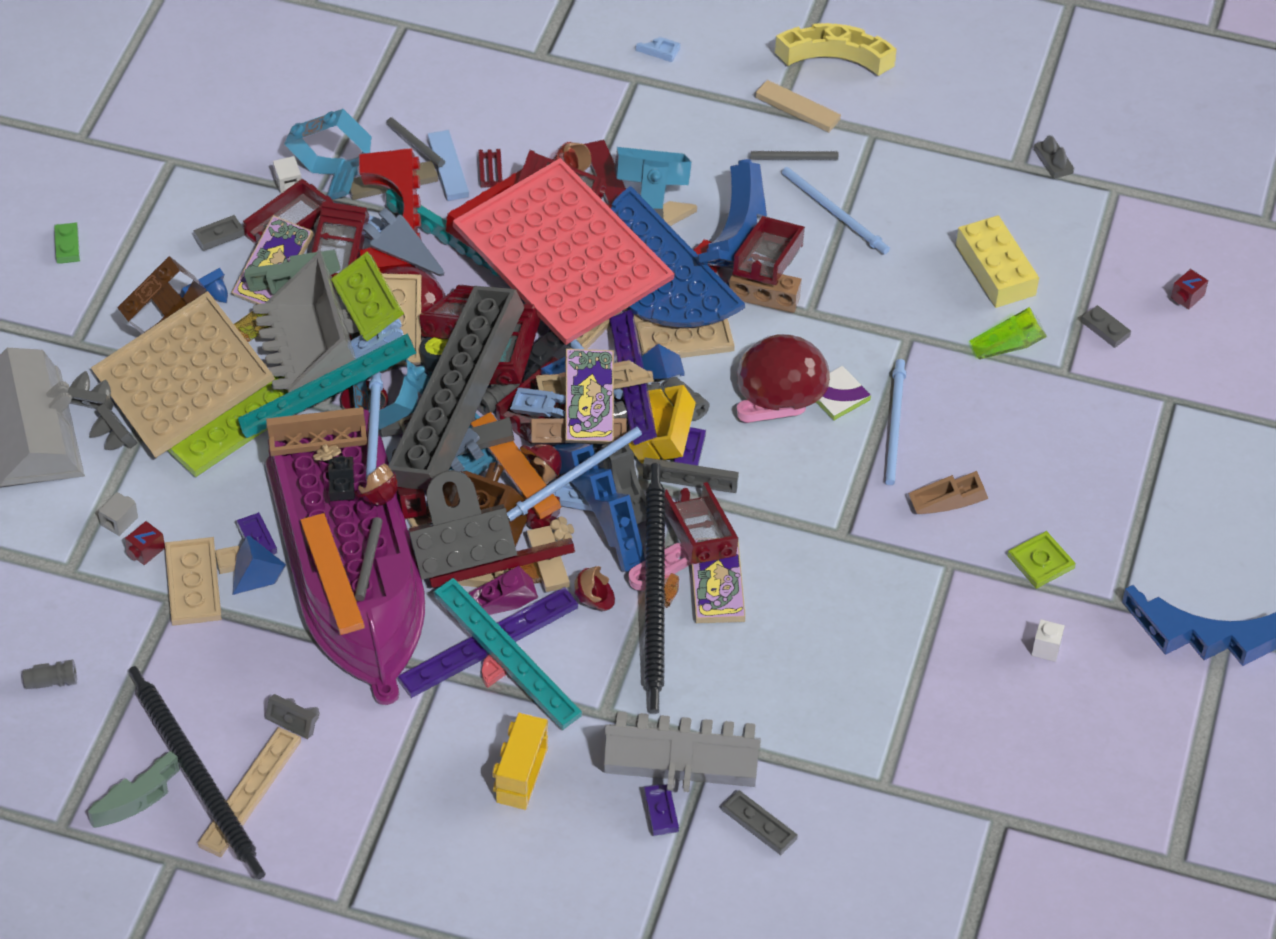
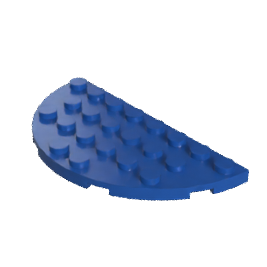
[611,186,745,327]

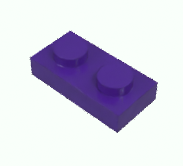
[674,427,706,466]
[237,512,277,554]
[644,784,679,836]

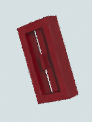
[479,149,503,188]

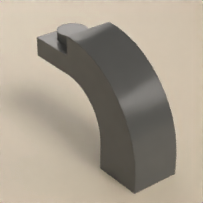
[602,442,646,524]

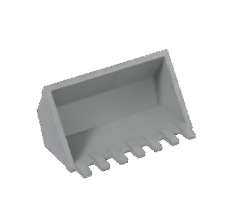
[253,251,360,393]
[0,347,85,486]
[604,712,761,792]

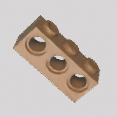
[729,273,802,313]

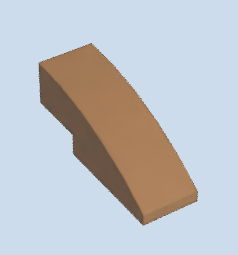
[908,471,989,514]

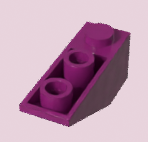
[469,566,538,615]

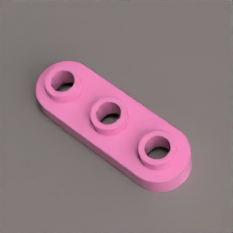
[737,400,806,423]
[629,543,690,591]

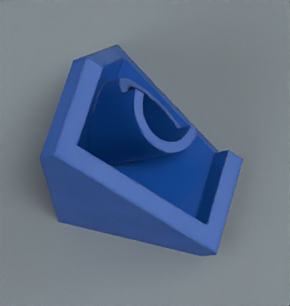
[642,344,685,380]
[232,536,286,595]

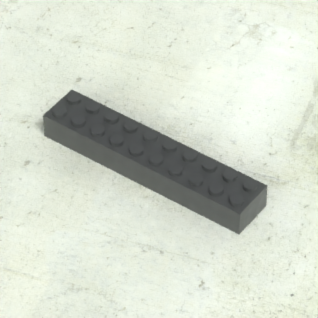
[388,286,524,490]

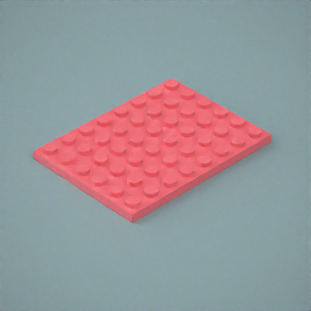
[453,158,674,345]

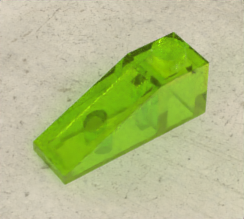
[970,307,1047,360]

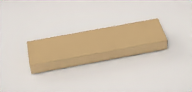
[756,80,841,132]

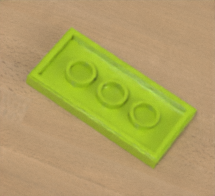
[331,252,404,342]

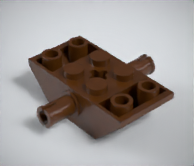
[425,462,528,548]

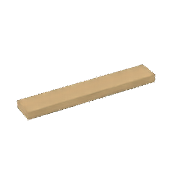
[198,727,301,857]

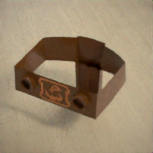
[117,256,206,334]

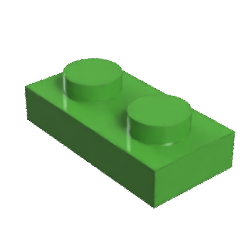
[54,222,80,264]

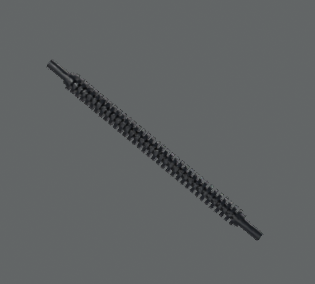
[645,463,665,714]
[128,666,266,880]

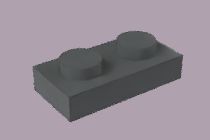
[193,215,245,251]
[1081,305,1131,348]

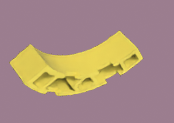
[775,23,897,76]

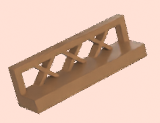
[266,407,367,456]
[529,418,626,443]

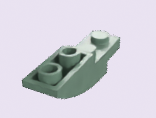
[244,249,340,294]
[88,751,180,828]

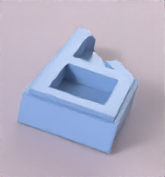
[636,37,681,62]

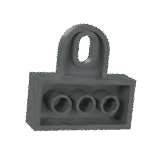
[409,470,517,579]

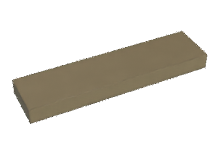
[350,161,438,200]

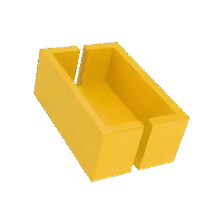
[629,385,696,463]
[493,712,548,810]

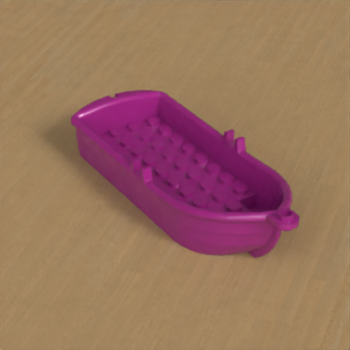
[266,410,425,705]

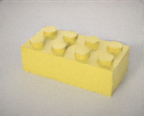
[956,215,1039,308]

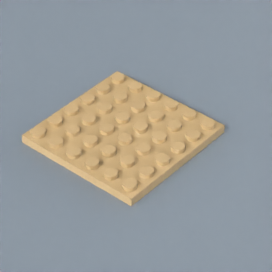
[91,291,275,458]

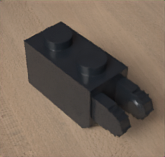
[523,330,571,381]

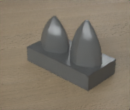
[1034,135,1074,179]
[66,371,114,410]
[89,403,138,450]
[265,694,320,739]

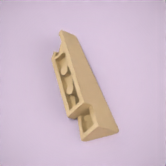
[536,360,654,395]

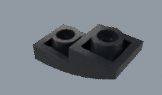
[328,456,355,501]

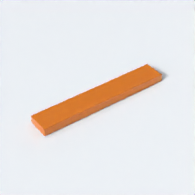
[471,412,561,519]
[300,513,365,635]

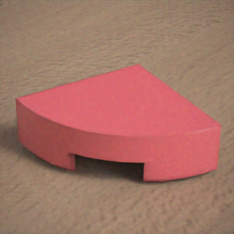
[482,655,507,688]

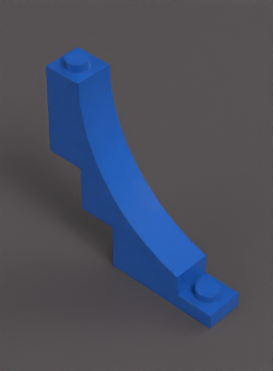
[699,159,767,269]
[552,443,645,572]
[1122,585,1276,666]

